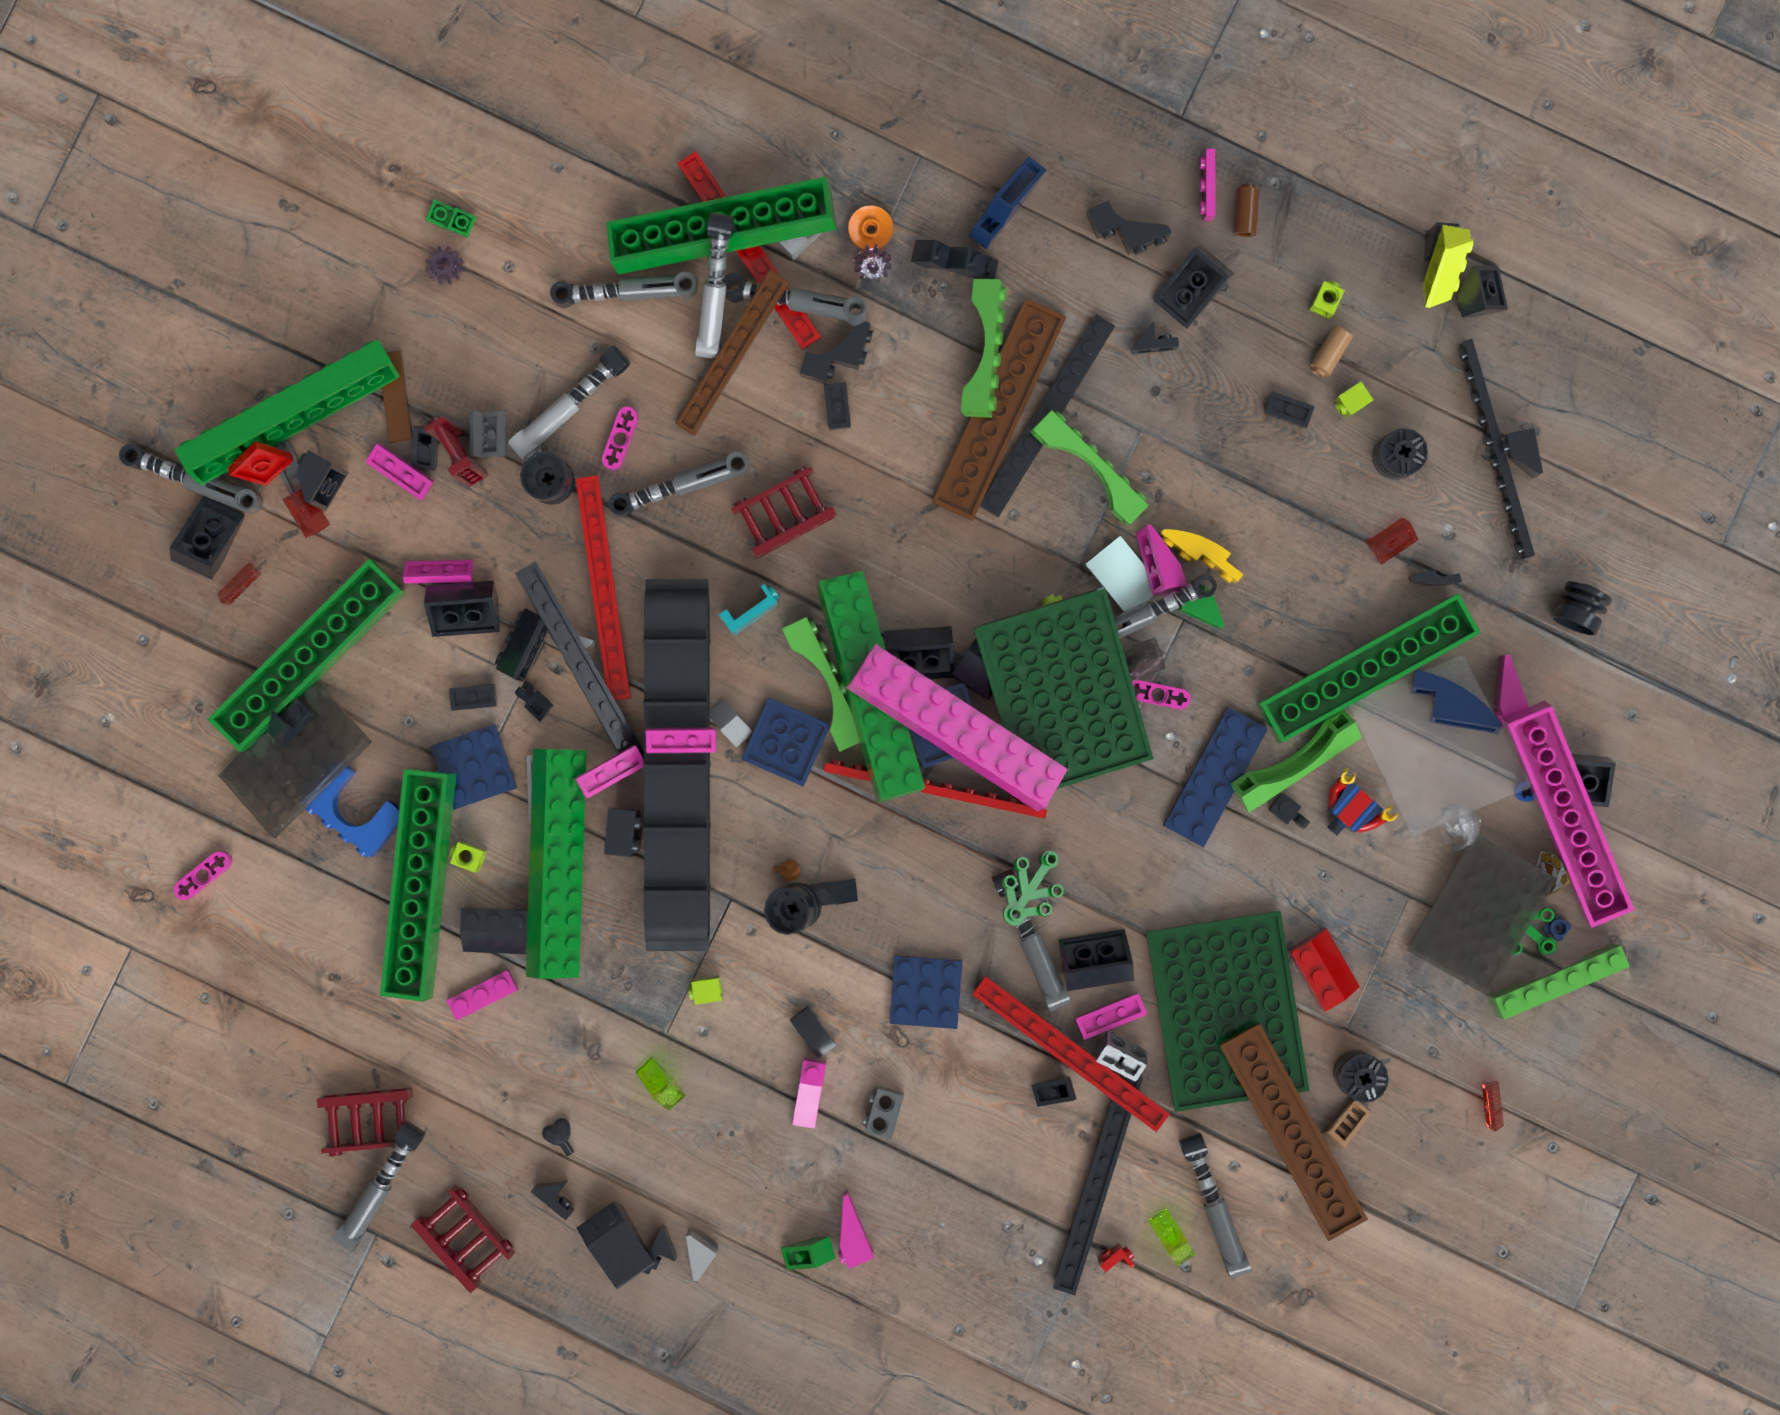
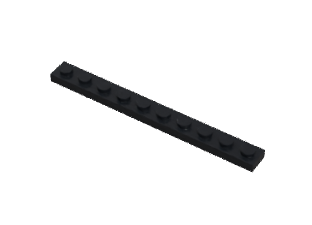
[980,315,1115,518]
[1458,339,1535,559]
[515,561,644,760]
[1053,1074,1143,1296]

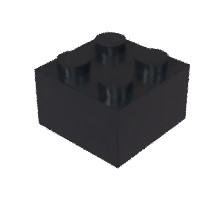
[604,808,644,857]

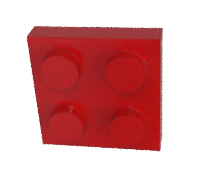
[228,441,294,486]

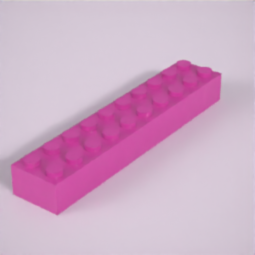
[847,645,1068,811]
[1501,700,1634,928]

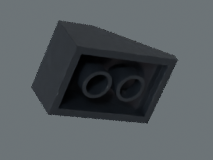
[1153,245,1235,329]
[169,496,245,580]
[576,1202,655,1289]

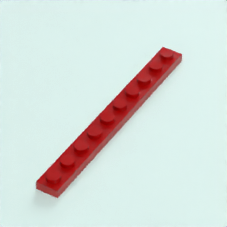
[677,151,821,351]
[576,475,631,701]
[823,759,1047,819]
[972,976,1170,1133]

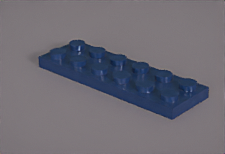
[1163,707,1268,848]

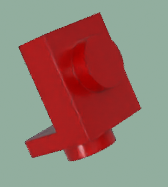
[1098,1243,1135,1273]

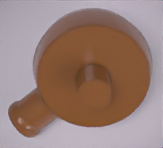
[773,860,801,881]

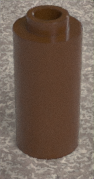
[1234,184,1259,237]

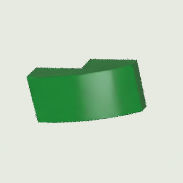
[425,199,477,238]

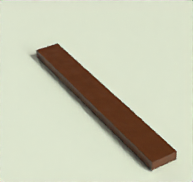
[675,269,790,436]

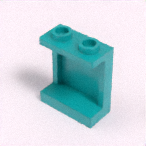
[719,583,779,636]

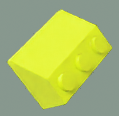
[1423,225,1474,308]

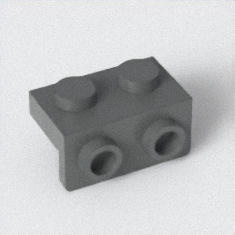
[469,411,506,459]

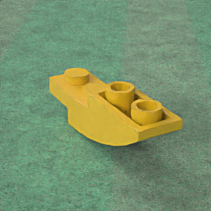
[1159,529,1244,583]

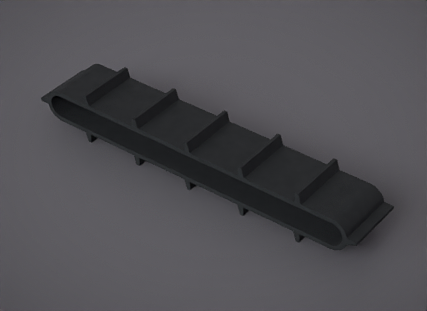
[643,579,711,951]

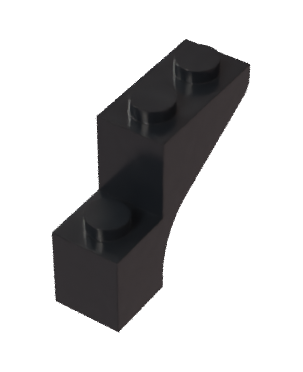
[1086,201,1172,255]
[911,240,999,279]
[800,321,874,384]

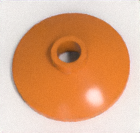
[848,206,893,251]

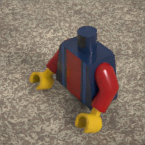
[1327,768,1398,836]

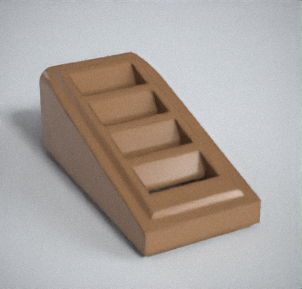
[1323,1099,1371,1148]

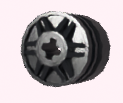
[1372,428,1428,480]
[520,452,576,505]
[1551,581,1612,636]
[764,882,822,935]
[1333,1050,1389,1103]

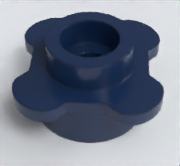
[1543,914,1571,941]

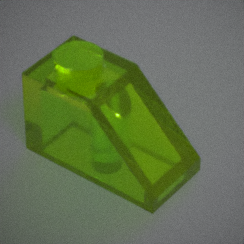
[635,1057,686,1111]
[1148,1209,1196,1267]

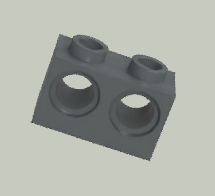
[1096,1031,1147,1082]
[862,1085,904,1140]

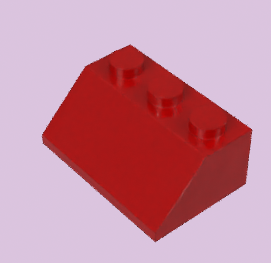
[1287,928,1360,1012]

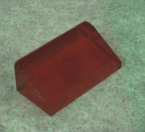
[282,488,330,538]
[1366,518,1419,565]
[218,563,261,605]
[1482,1081,1504,1132]

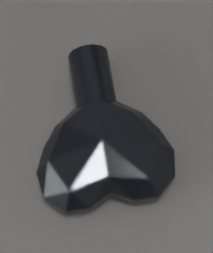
[542,1118,574,1156]

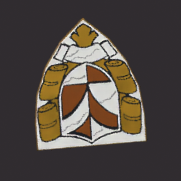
[1529,850,1571,897]

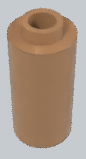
[1310,326,1353,378]

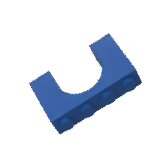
[300,758,400,857]

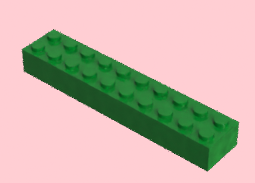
[606,176,837,274]
[174,339,400,486]
[207,559,407,752]
[816,571,925,803]
[1256,593,1481,743]
[526,749,587,979]
[380,768,457,1002]

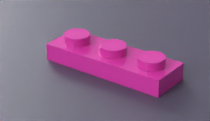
[1199,149,1215,221]
[366,443,435,501]
[403,560,474,584]
[646,728,716,753]
[575,745,644,798]
[446,969,519,1021]
[1075,992,1147,1040]

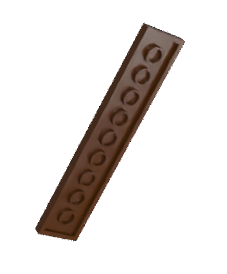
[932,298,1066,522]
[1219,1022,1368,1241]

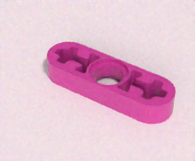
[602,407,639,471]
[1132,680,1191,709]
[173,851,233,900]

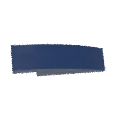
[969,157,1046,249]
[1410,670,1502,734]

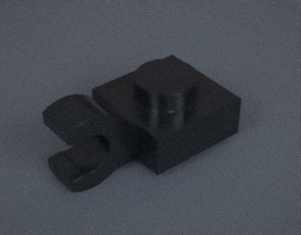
[515,680,554,722]
[1269,793,1310,829]

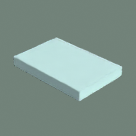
[1085,536,1153,612]

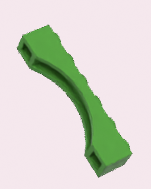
[961,279,1007,418]
[1030,410,1149,526]
[782,617,860,752]
[1230,709,1362,813]
[1488,944,1630,1020]

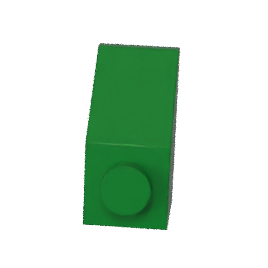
[1178,584,1224,630]
[781,1237,836,1270]

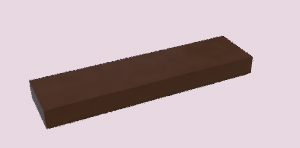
[382,350,413,443]

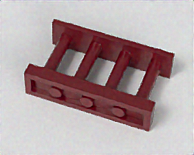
[424,416,488,487]
[731,466,837,559]
[317,1088,413,1157]
[410,1185,515,1294]

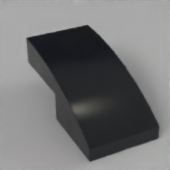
[1408,570,1462,586]
[789,1006,836,1059]

